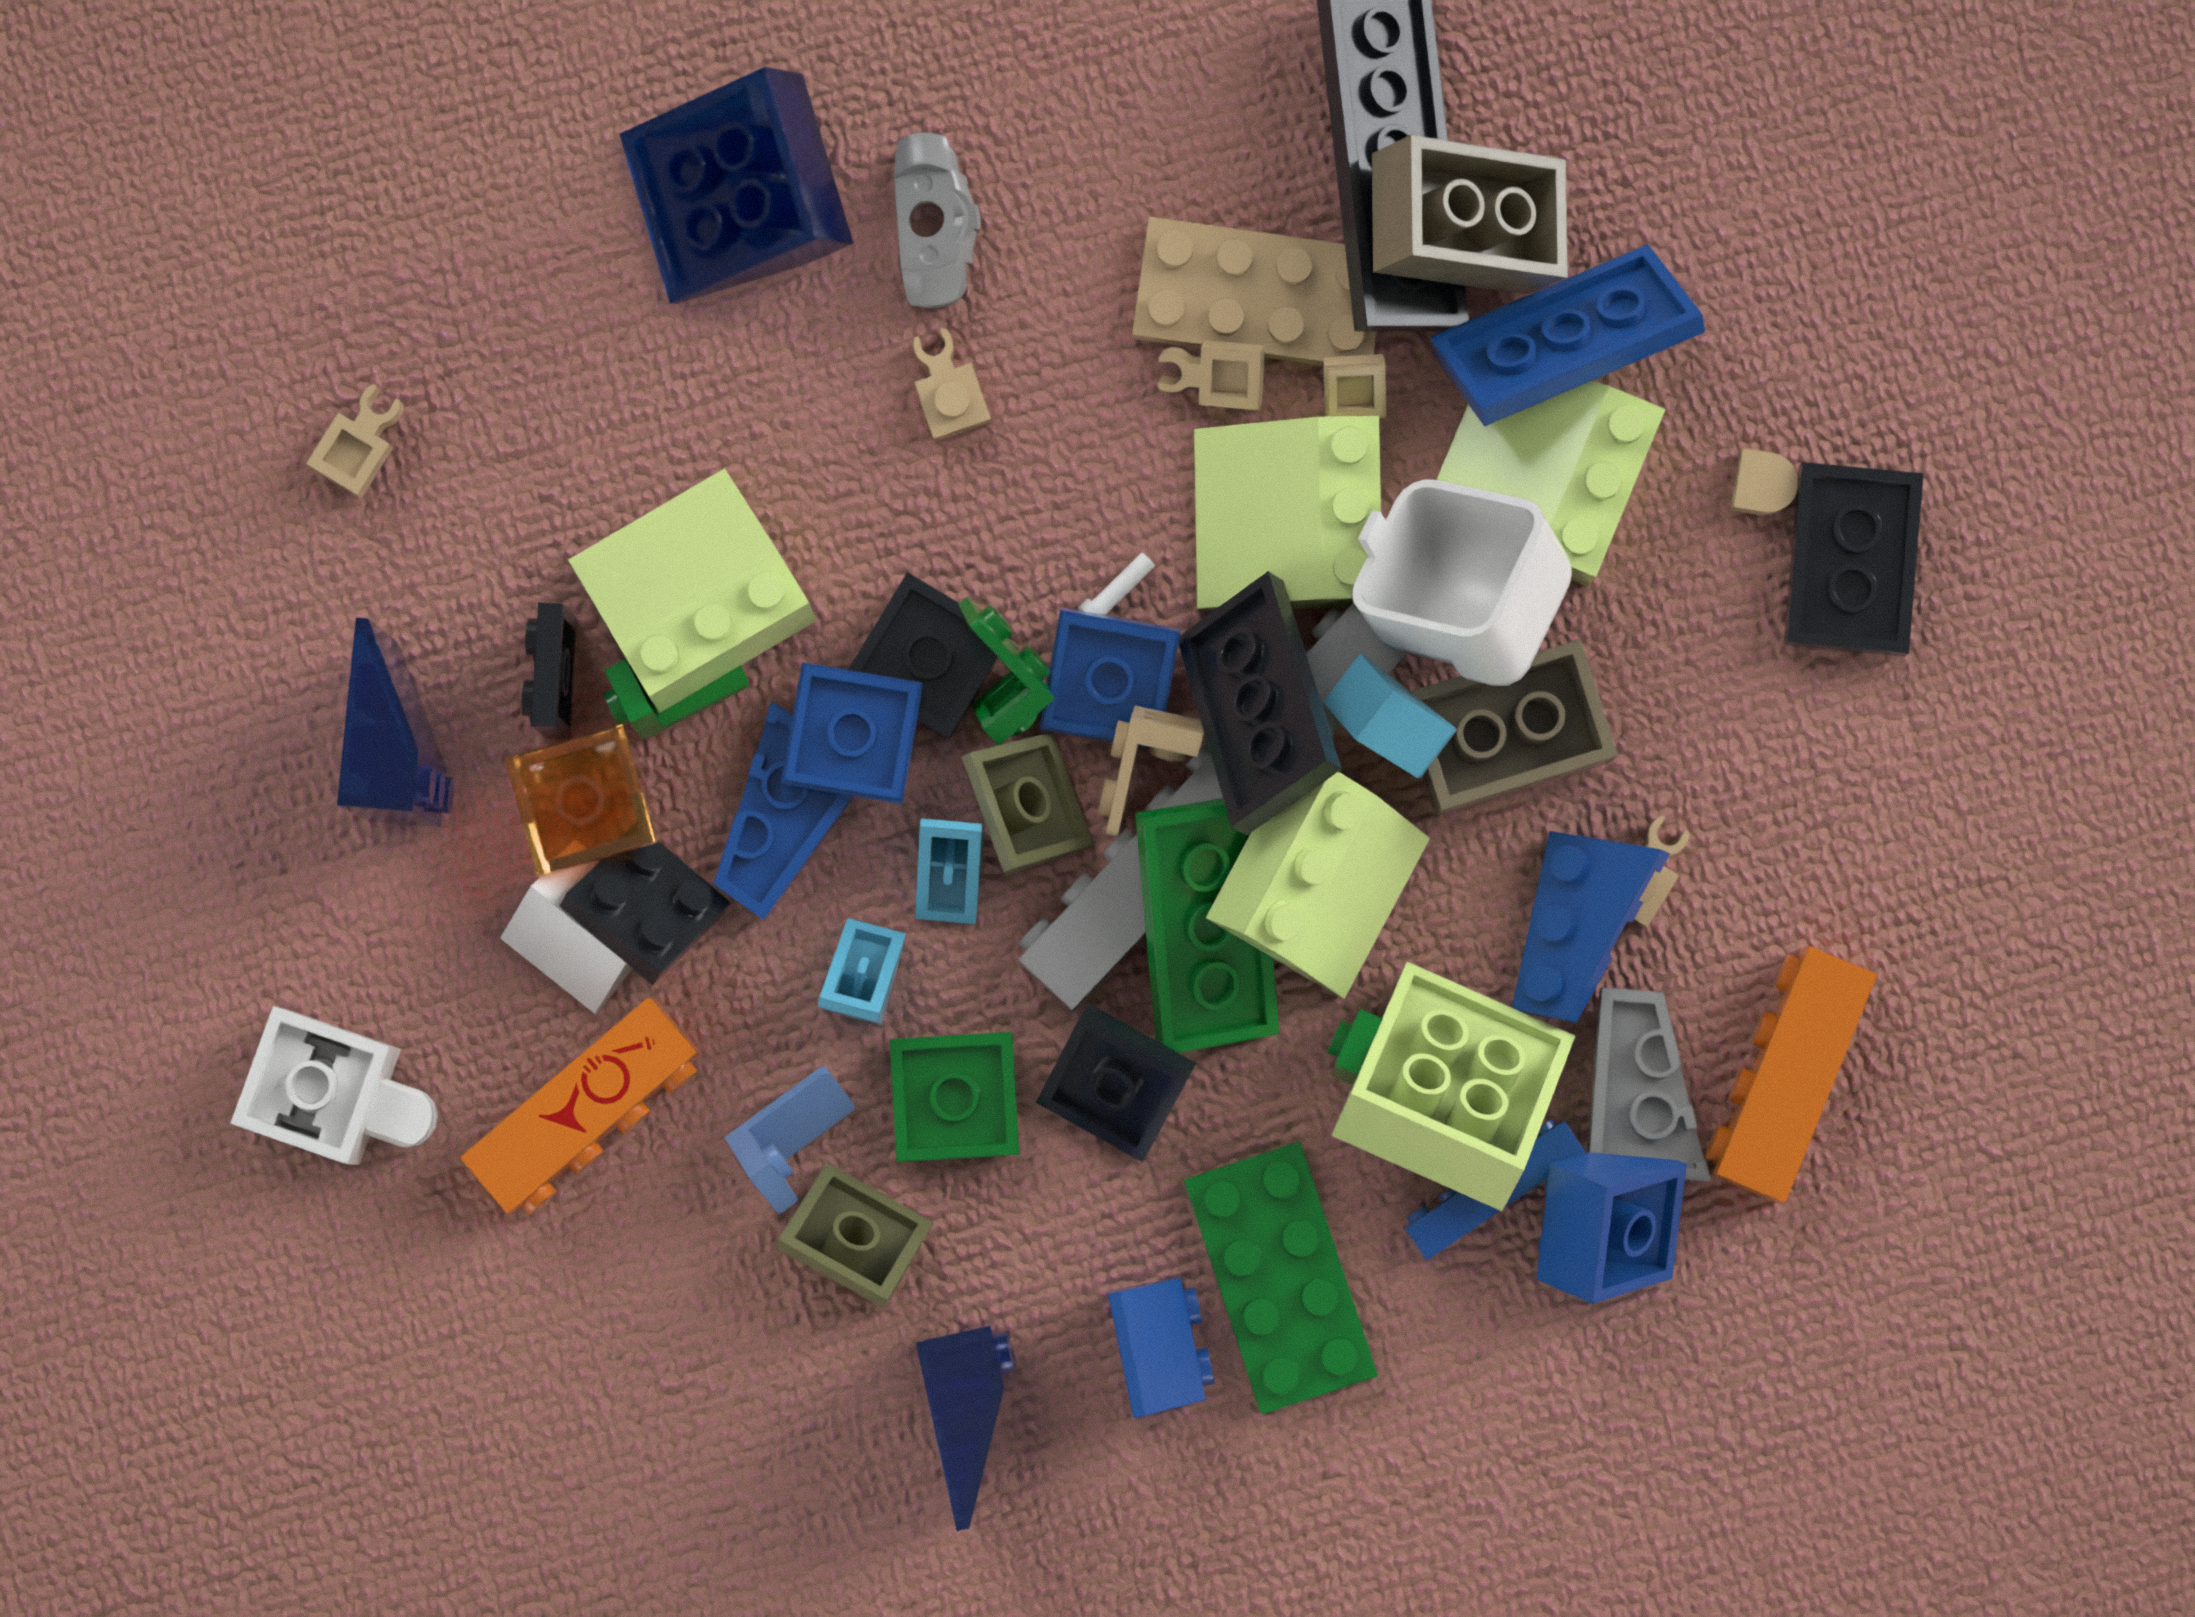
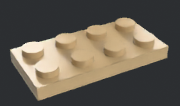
[1132,217,1377,366]

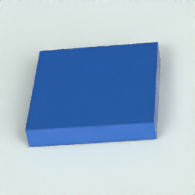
[1039,607,1181,749]
[781,662,924,805]

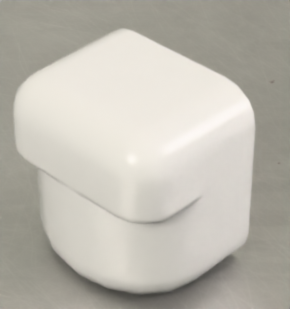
[1352,479,1572,686]

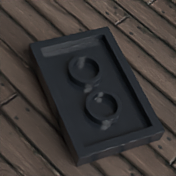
[1784,462,1924,657]

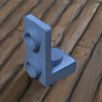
[724,1067,855,1215]

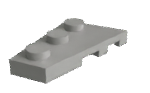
[1587,987,1711,1182]

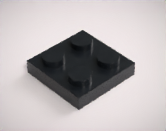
[848,572,1012,741]
[521,602,578,740]
[559,825,731,985]
[1036,1003,1197,1163]

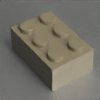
[1372,135,1568,294]
[1410,639,1618,817]

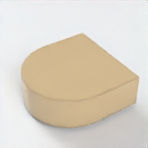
[1731,448,1798,516]

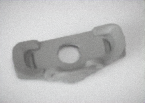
[894,132,981,309]

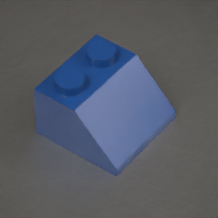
[1536,1152,1687,1304]
[1108,1276,1215,1418]

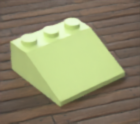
[1436,381,1666,587]
[1194,416,1381,610]
[568,468,817,713]
[1206,771,1430,999]
[1331,962,1575,1211]

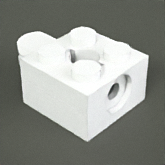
[230,1006,438,1165]

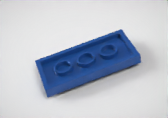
[1430,244,1705,427]

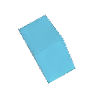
[1323,653,1457,778]
[915,818,985,924]
[818,918,906,1025]

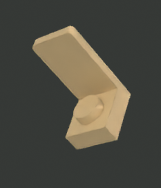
[1098,706,1204,837]

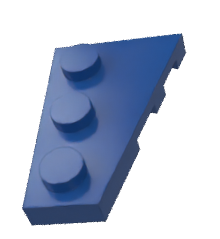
[714,700,854,921]
[1512,831,1670,1023]

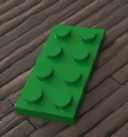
[1135,798,1279,1053]
[1183,1141,1378,1415]

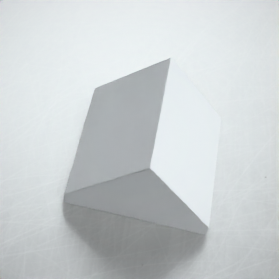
[500,843,633,1014]

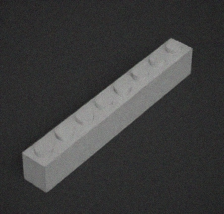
[1018,603,1407,1013]

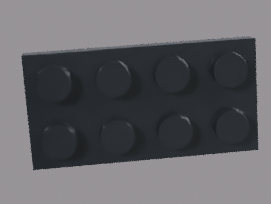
[1179,571,1342,835]

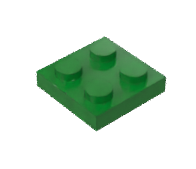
[889,1032,1020,1162]

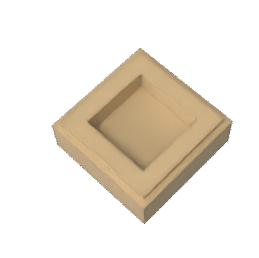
[1323,354,1386,418]

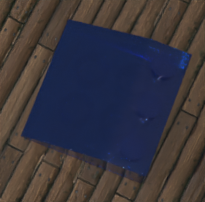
[619,67,854,304]
[337,618,454,827]
[916,1320,1017,1531]

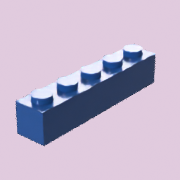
[1403,1119,1586,1260]

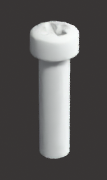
[1078,552,1155,615]

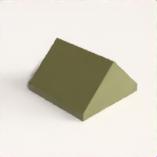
[962,732,1094,878]
[775,1163,934,1308]

